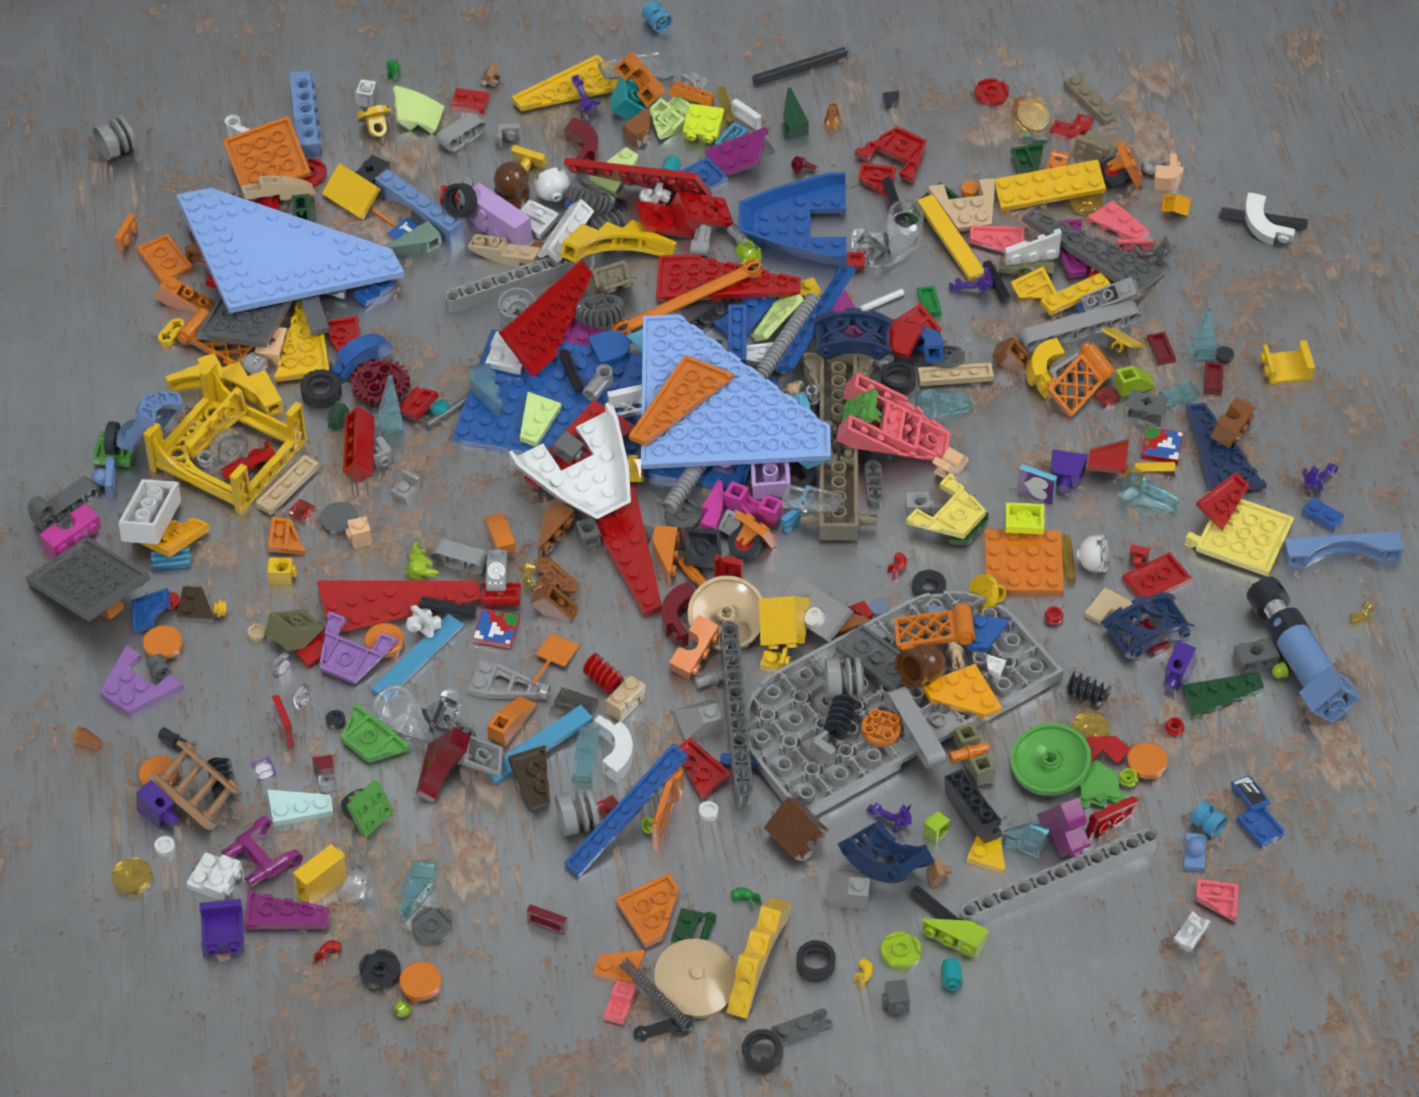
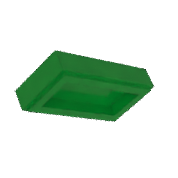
[916,286,942,317]

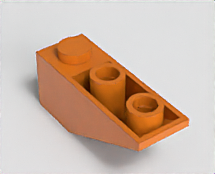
[153,274,214,313]
[653,525,680,584]
[487,696,537,747]

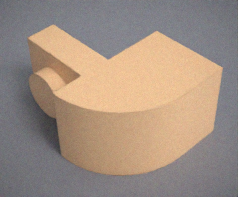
[1154,153,1184,191]
[932,447,969,479]

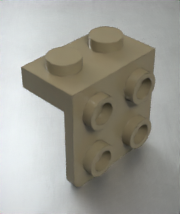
[1074,130,1119,164]
[590,260,637,293]

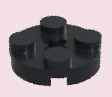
[359,949,401,990]

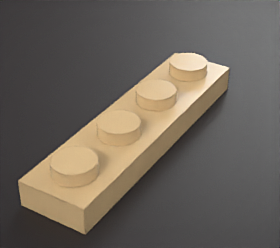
[918,362,994,386]
[256,455,320,515]

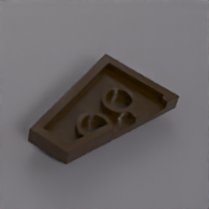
[508,745,550,812]

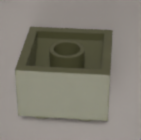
[265,609,324,652]

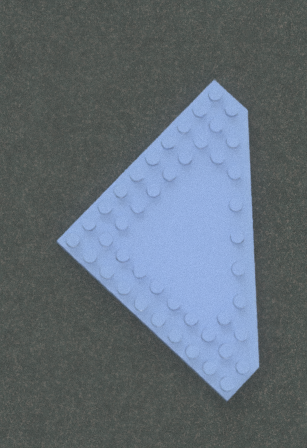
[177,188,404,313]
[641,314,831,469]

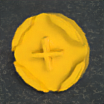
[356,105,392,138]
[969,573,1006,612]

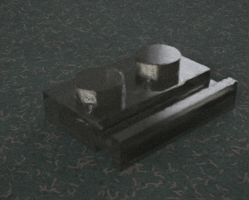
[550,687,598,717]

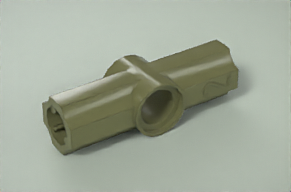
[999,257,1054,277]

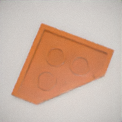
[615,873,679,948]

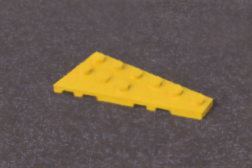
[511,54,620,111]
[274,299,329,382]

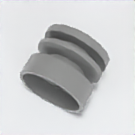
[93,115,137,161]
[498,288,536,329]
[825,657,864,700]
[555,787,599,837]

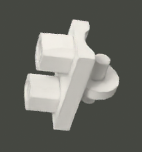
[639,183,671,205]
[406,605,441,638]
[1174,912,1211,952]

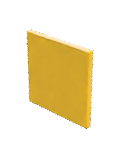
[1101,328,1146,353]

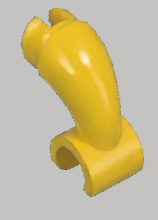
[853,958,873,989]

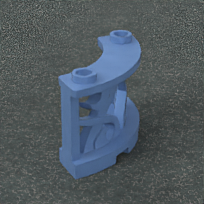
[116,390,183,451]

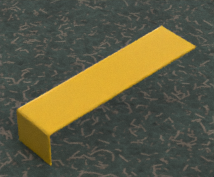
[1134,462,1177,476]

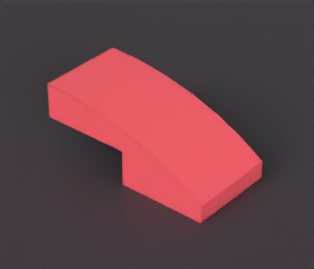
[603,980,637,1025]

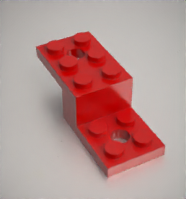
[635,191,734,238]

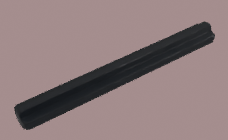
[1219,207,1308,230]

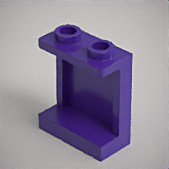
[199,899,245,956]

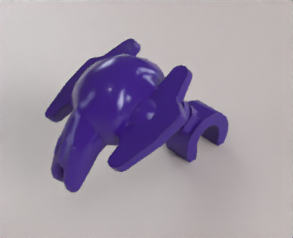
[572,74,602,114]
[949,267,993,297]
[1302,462,1340,492]
[866,803,912,833]

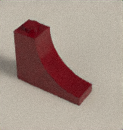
[415,727,471,803]

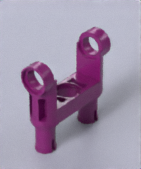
[221,815,303,888]

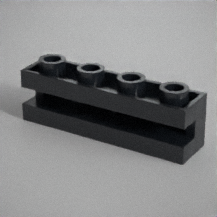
[944,769,1002,844]

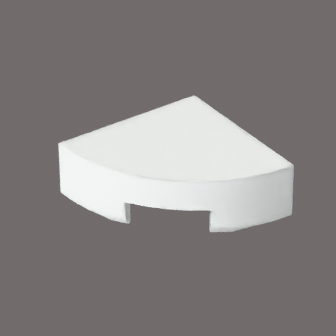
[986,655,1006,679]

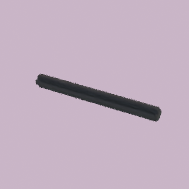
[752,47,848,85]

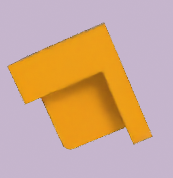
[1161,194,1191,216]

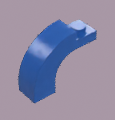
[914,327,945,362]
[330,334,394,383]

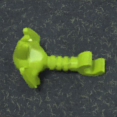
[736,240,761,267]
[404,542,439,580]

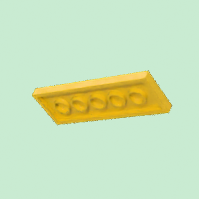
[995,160,1106,212]

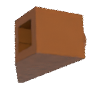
[538,500,576,557]

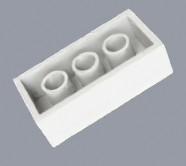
[118,479,181,544]

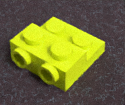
[683,104,724,143]
[1005,503,1044,534]

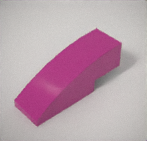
[700,480,724,531]

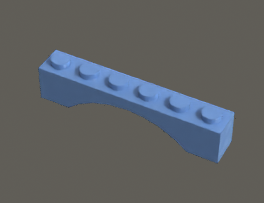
[375,169,464,245]
[1283,531,1404,569]

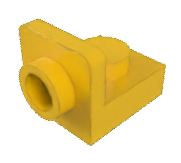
[760,648,790,672]

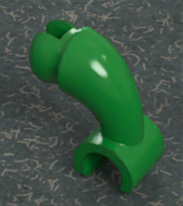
[386,59,400,82]
[731,887,762,909]

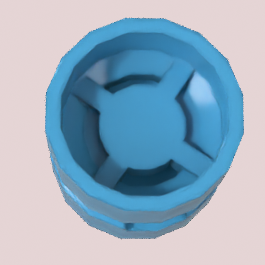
[642,0,673,32]
[1189,800,1228,838]

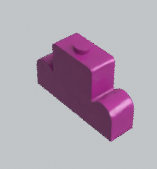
[1037,797,1090,858]

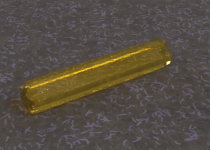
[717,85,734,127]
[1061,534,1076,584]

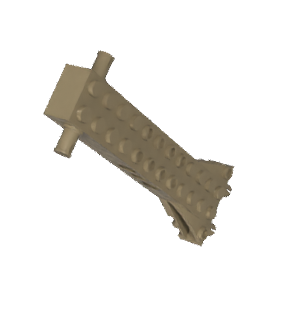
[800,345,877,541]

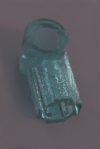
[1159,378,1199,406]

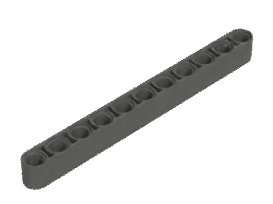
[720,621,753,807]

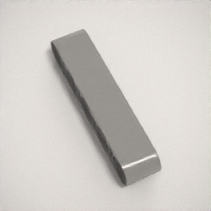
[885,686,947,769]

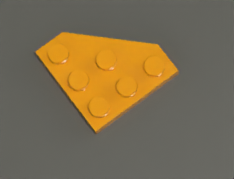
[140,518,210,558]
[922,664,1002,719]

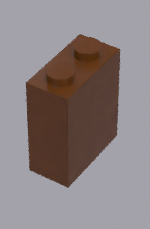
[764,797,829,861]

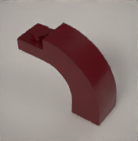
[565,117,599,174]
[661,581,695,648]

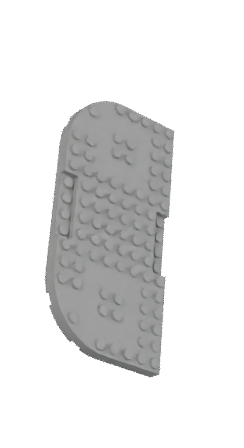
[746,590,1063,816]

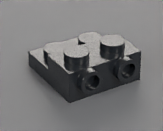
[679,526,722,568]

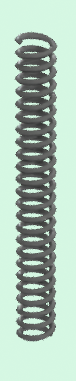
[619,958,694,1030]

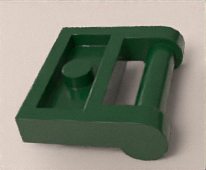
[670,908,717,945]

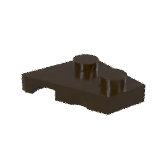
[176,586,215,624]

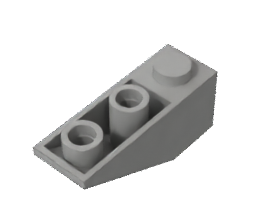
[1080,277,1142,312]

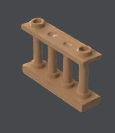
[148,741,243,831]

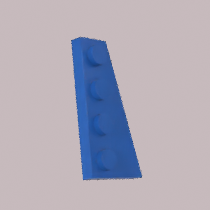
[714,297,779,338]

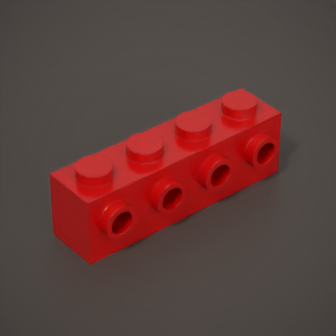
[343,406,375,482]

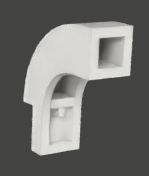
[1245,192,1295,245]
[594,715,633,783]

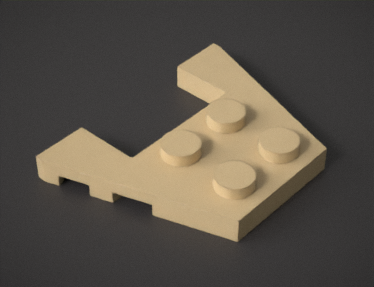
[927,178,995,232]

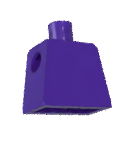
[1051,449,1088,493]
[1164,641,1196,691]
[136,780,180,828]

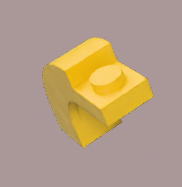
[1026,338,1065,399]

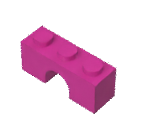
[723,481,783,528]
[39,504,102,558]

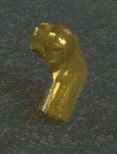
[1349,602,1374,623]

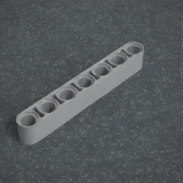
[1019,300,1142,352]

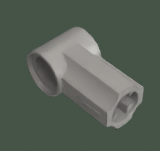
[690,224,711,257]
[583,364,613,401]

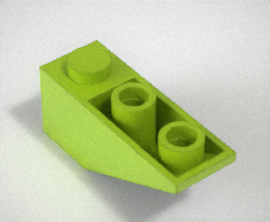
[921,918,989,959]

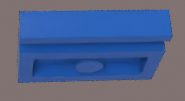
[1237,807,1285,849]

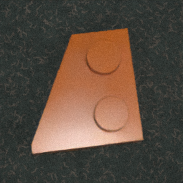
[268,517,305,556]

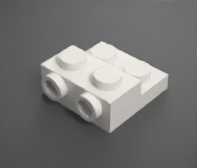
[485,331,524,375]
[186,852,243,901]

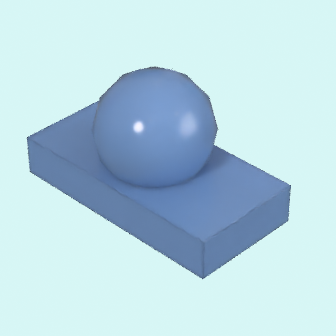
[92,457,116,498]
[1183,832,1207,872]

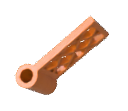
[177,308,256,366]
[1046,341,1116,417]
[894,603,975,651]
[652,766,684,851]

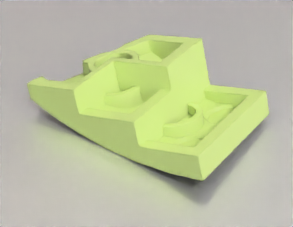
[392,86,444,134]
[649,96,690,139]

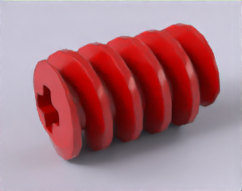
[583,653,626,695]

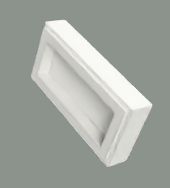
[732,98,761,130]

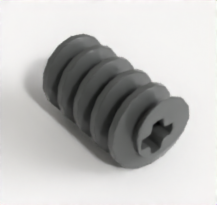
[587,210,626,230]

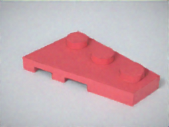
[1087,201,1150,239]
[970,225,1024,253]

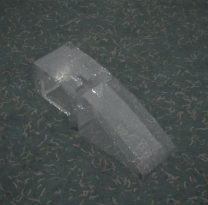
[782,484,843,513]

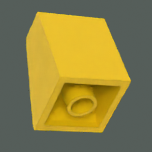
[758,596,810,650]

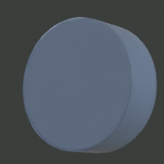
[869,599,889,618]

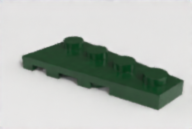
[1182,672,1264,720]

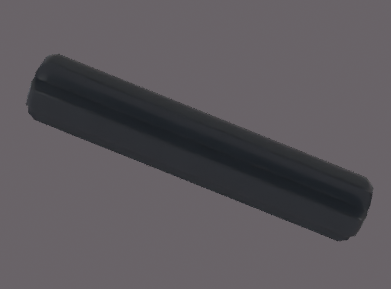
[882,176,906,224]
[982,260,1011,303]
[559,349,584,393]
[419,596,476,618]
[911,885,960,920]

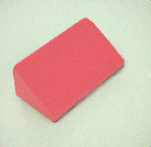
[1115,239,1153,252]

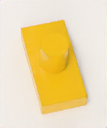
[511,145,548,173]

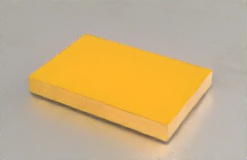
[322,163,381,219]

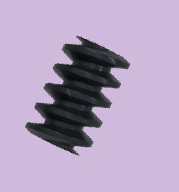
[1067,671,1112,707]
[824,694,856,740]
[207,757,236,801]

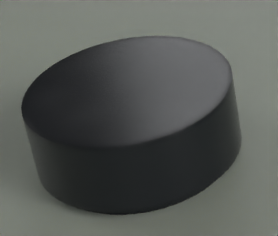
[611,197,627,214]
[1215,346,1234,364]
[325,710,346,730]

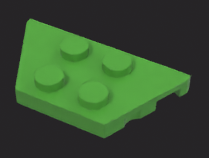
[340,703,410,763]

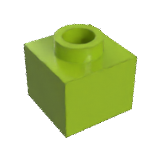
[924,811,950,843]

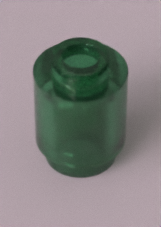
[326,402,350,431]

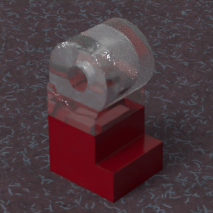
[312,755,336,795]

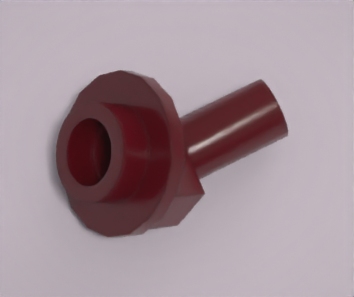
[791,156,817,174]

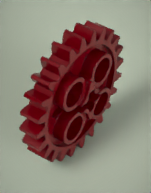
[350,357,410,408]

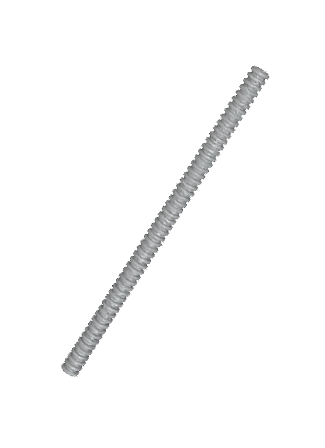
[662,292,820,514]

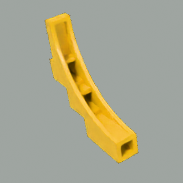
[560,220,677,263]
[165,353,284,417]
[726,897,792,1019]

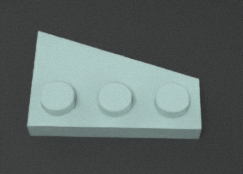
[267,789,334,826]

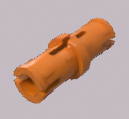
[948,741,990,764]

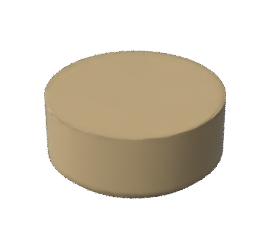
[247,623,267,643]

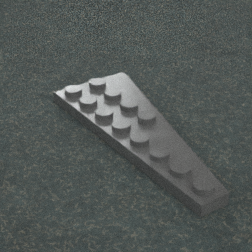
[1022,208,1168,293]

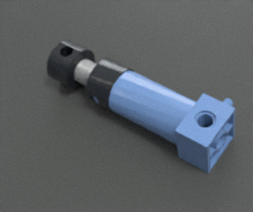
[1246,577,1362,724]

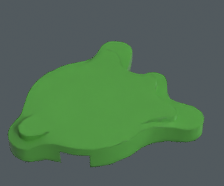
[1079,761,1127,809]

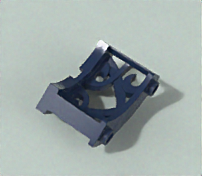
[814,308,892,360]
[1101,592,1196,659]
[837,820,935,883]

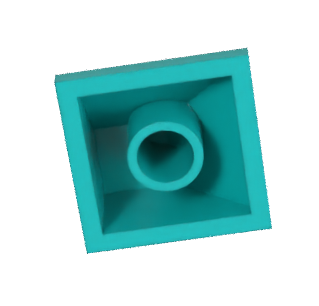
[610,77,650,119]

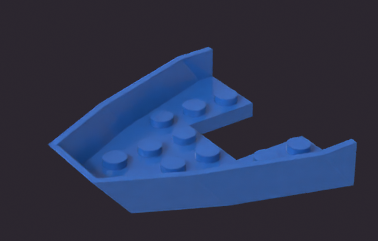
[738,172,847,267]

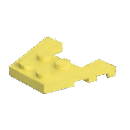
[906,473,986,539]

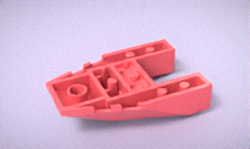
[836,373,951,461]

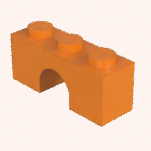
[614,52,667,107]
[669,615,720,680]

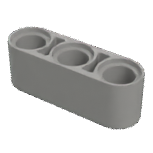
[436,112,487,152]
[431,539,488,575]

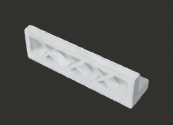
[537,199,594,262]
[607,384,642,418]

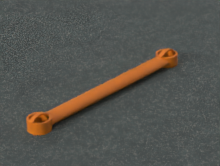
[612,259,762,335]

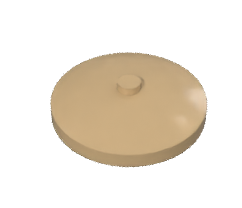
[688,576,762,652]
[653,939,736,1019]

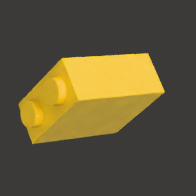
[293,844,348,904]

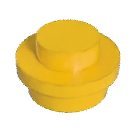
[213,599,226,618]

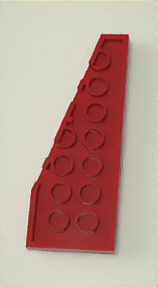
[656,254,801,302]

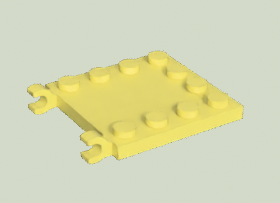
[1185,492,1295,577]

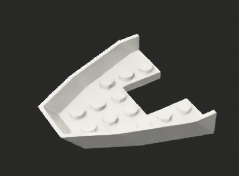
[509,402,631,519]

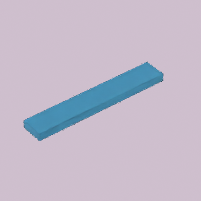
[371,614,464,702]
[485,705,593,785]

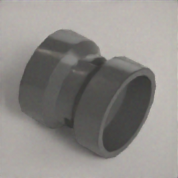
[146,654,172,681]

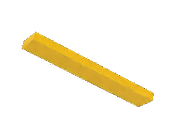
[917,194,984,281]

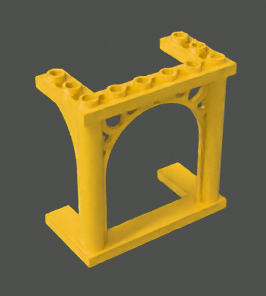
[143,360,307,515]

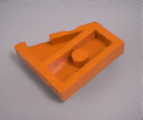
[593,950,645,984]

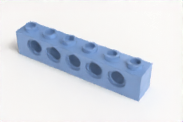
[289,70,322,157]

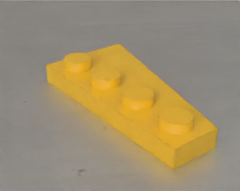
[185,386,248,458]

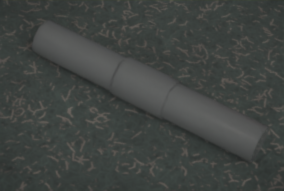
[425,398,465,429]

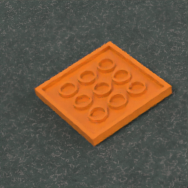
[222,116,311,187]
[984,529,1064,595]

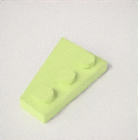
[590,147,639,197]
[750,294,804,342]
[520,392,562,447]

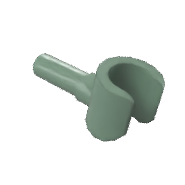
[1022,130,1048,145]

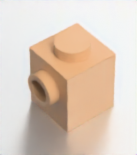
[345,516,372,549]

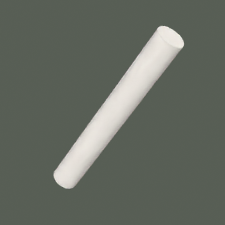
[856,289,904,312]

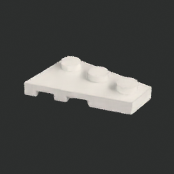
[1004,228,1062,265]

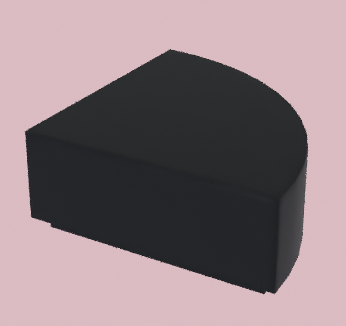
[882,91,900,109]

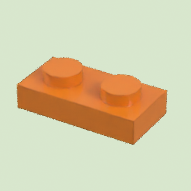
[114,213,138,252]

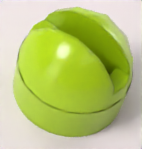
[1272,662,1288,679]
[642,817,655,833]
[394,999,412,1018]

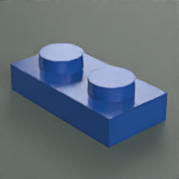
[1302,497,1345,531]

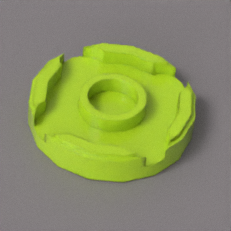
[880,931,922,970]

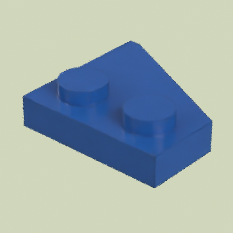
[967,615,1009,653]

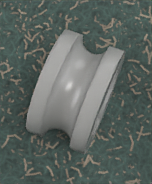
[197,450,215,469]

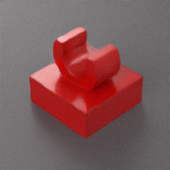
[1129,544,1150,567]

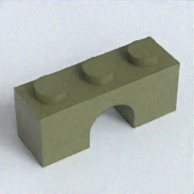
[953,722,996,788]

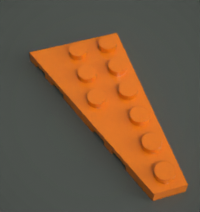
[629,355,734,446]

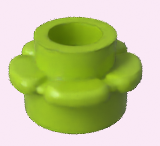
[1119,768,1139,787]

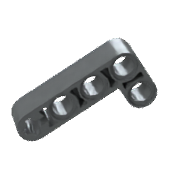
[28,476,100,531]

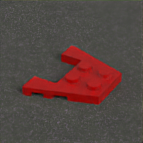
[855,126,927,183]

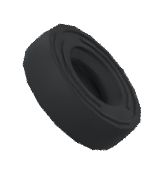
[912,569,946,596]

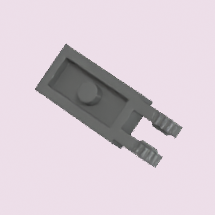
[771,1008,833,1047]

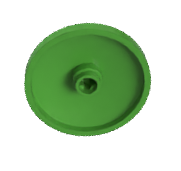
[1010,723,1091,796]

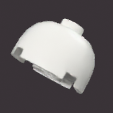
[533,168,570,202]
[1077,534,1109,573]

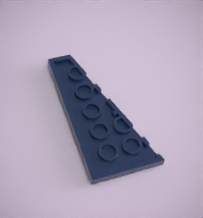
[1186,403,1267,491]

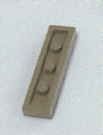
[1063,74,1119,126]

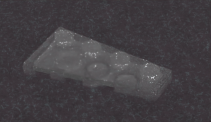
[598,52,674,81]

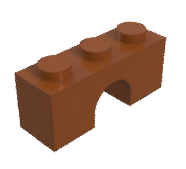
[1210,397,1255,448]

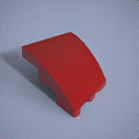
[1087,439,1129,474]

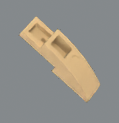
[241,175,315,201]
[468,234,540,267]

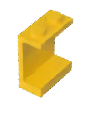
[1259,340,1315,384]

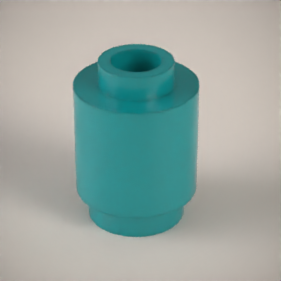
[661,155,681,171]
[941,958,963,991]

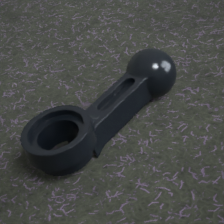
[633,1015,694,1042]

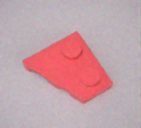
[1195,879,1239,921]

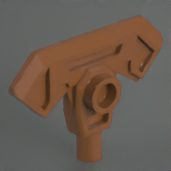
[531,557,577,594]

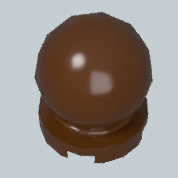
[494,161,530,207]
[895,644,946,689]

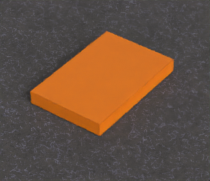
[136,233,194,283]

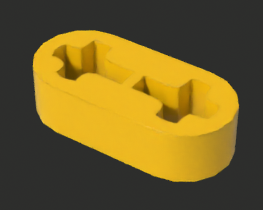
[158,318,185,348]

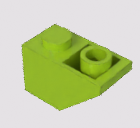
[1114,365,1156,398]

